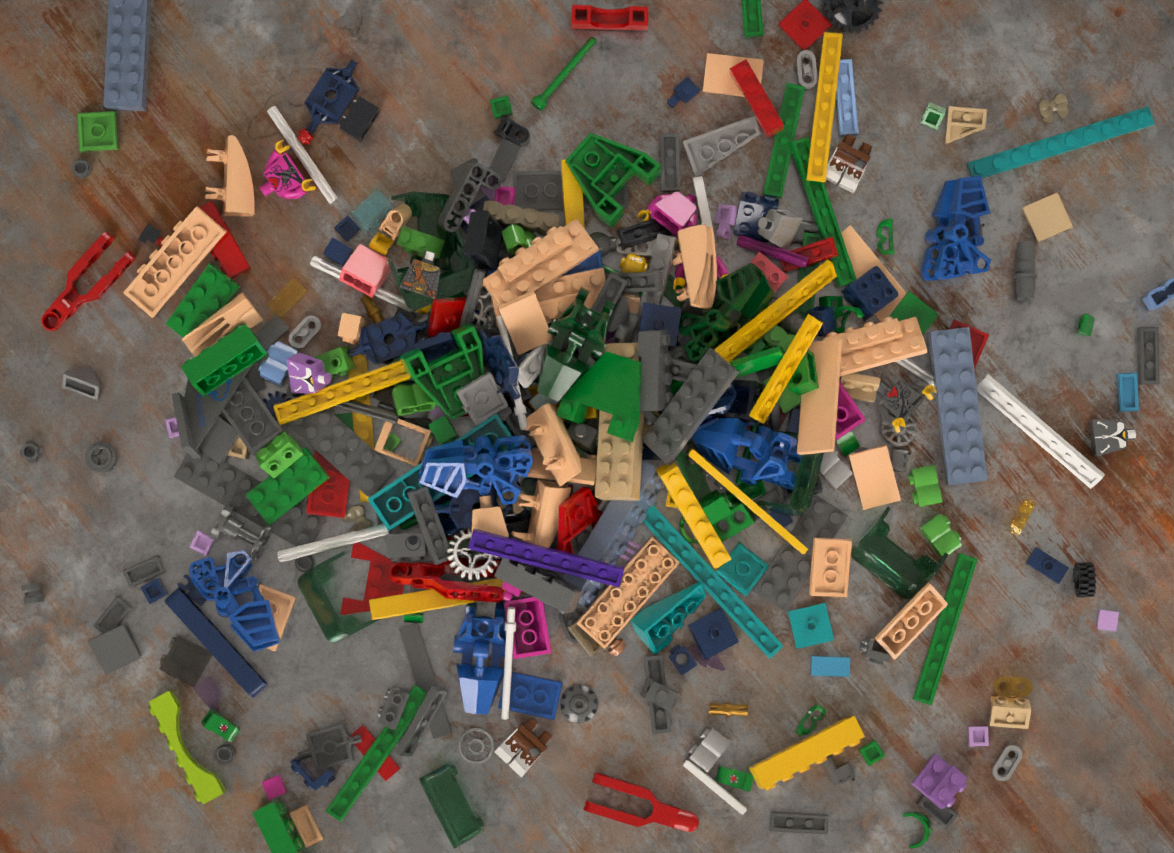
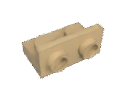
[839,373,881,403]
[989,696,1031,729]

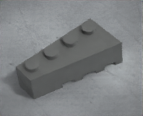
[638,330,673,411]
[494,558,583,614]

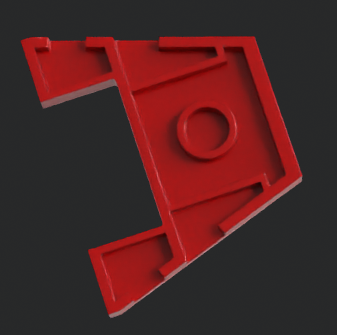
[558,487,603,554]
[340,542,405,615]

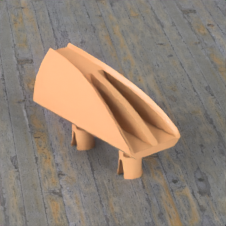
[205,135,255,217]
[672,224,717,309]
[182,292,263,357]
[526,403,582,487]
[511,479,571,548]

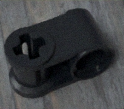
[493,116,531,147]

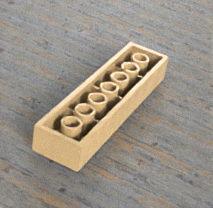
[595,343,644,501]

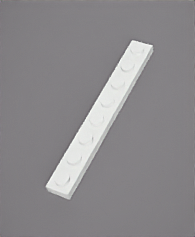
[976,374,1105,489]

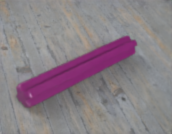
[737,235,809,268]

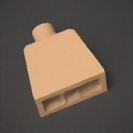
[471,496,509,537]

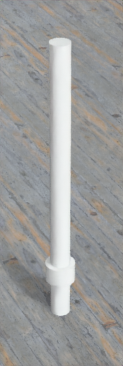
[497,315,527,430]
[501,607,516,720]

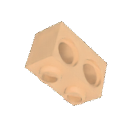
[338,313,368,345]

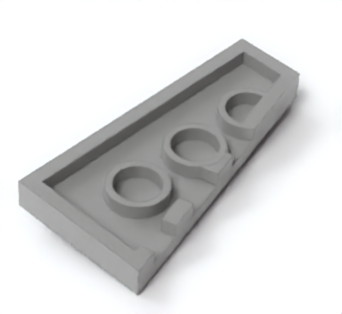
[682,116,761,177]

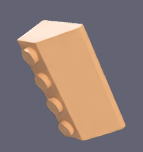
[519,447,597,485]
[874,582,948,660]

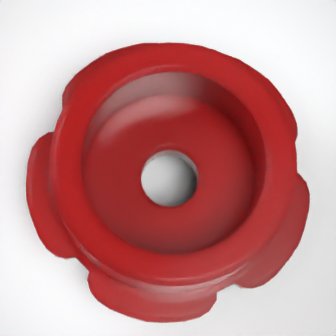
[297,128,314,145]

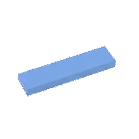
[836,59,859,137]

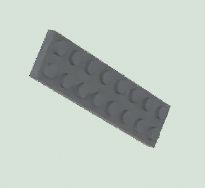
[174,449,327,547]

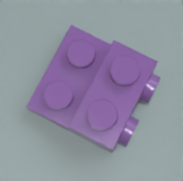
[911,754,967,809]

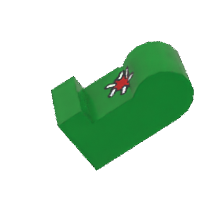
[201,708,241,742]
[715,766,754,792]

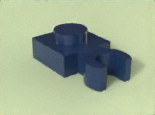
[177,574,211,606]

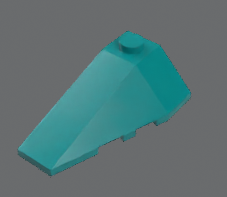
[630,582,707,655]

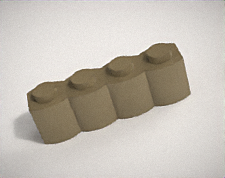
[482,201,560,236]

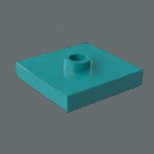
[716,542,769,596]
[787,603,834,649]

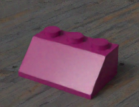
[835,381,866,441]
[504,596,552,659]

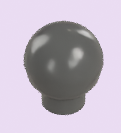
[589,232,617,257]

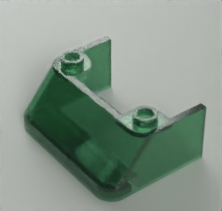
[391,191,459,273]
[386,230,475,310]
[757,431,824,516]
[851,507,948,599]
[298,551,381,643]
[419,759,485,849]

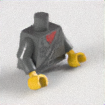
[877,381,937,433]

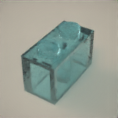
[350,188,395,233]

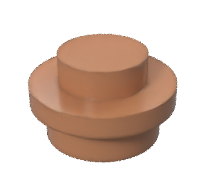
[608,638,626,656]

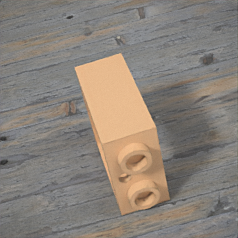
[374,419,434,467]

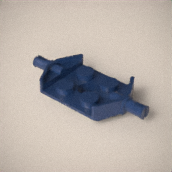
[304,59,360,134]
[348,313,429,364]
[477,329,521,400]
[435,488,513,528]

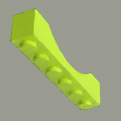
[148,690,226,804]

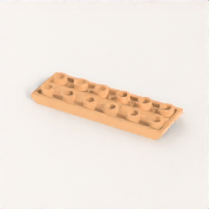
[576,537,680,649]

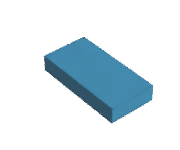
[1117,373,1139,412]
[811,656,850,677]

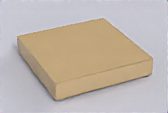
[1022,192,1073,243]

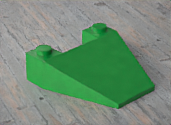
[565,133,662,228]
[399,323,484,420]
[556,351,641,442]

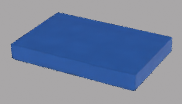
[498,671,562,720]

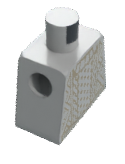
[758,209,803,250]

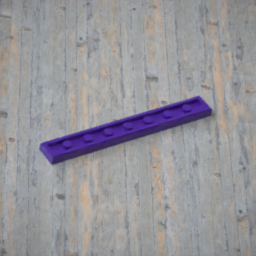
[468,529,625,587]

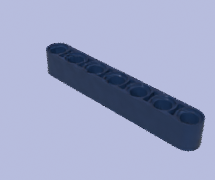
[164,587,268,698]

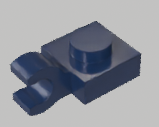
[667,76,700,108]

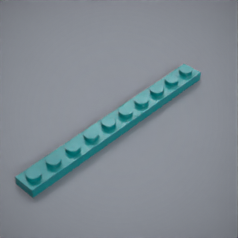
[967,106,1155,179]
[643,505,784,659]

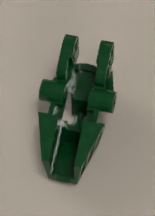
[679,263,774,363]
[537,287,616,401]

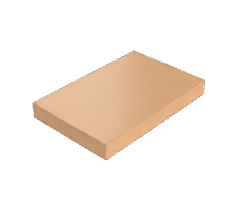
[703,53,764,97]
[498,291,553,355]
[849,445,901,510]
[809,537,852,597]
[240,584,297,652]

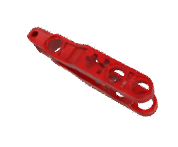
[41,231,136,331]
[390,557,504,602]
[583,772,699,832]

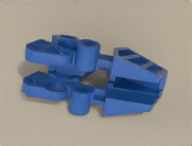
[920,176,991,281]
[692,418,808,490]
[418,435,533,505]
[189,550,280,652]
[453,601,506,714]

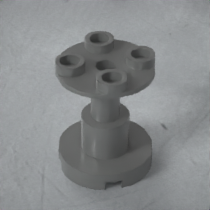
[210,504,272,561]

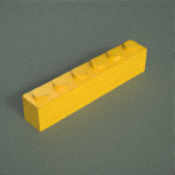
[655,461,731,569]
[749,716,865,790]

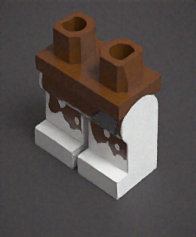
[826,134,872,193]
[494,718,552,777]

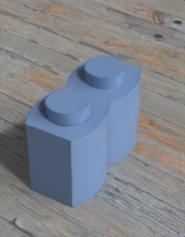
[1142,277,1174,310]
[258,341,298,387]

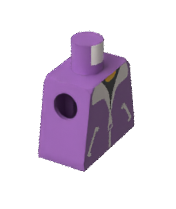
[286,353,331,394]

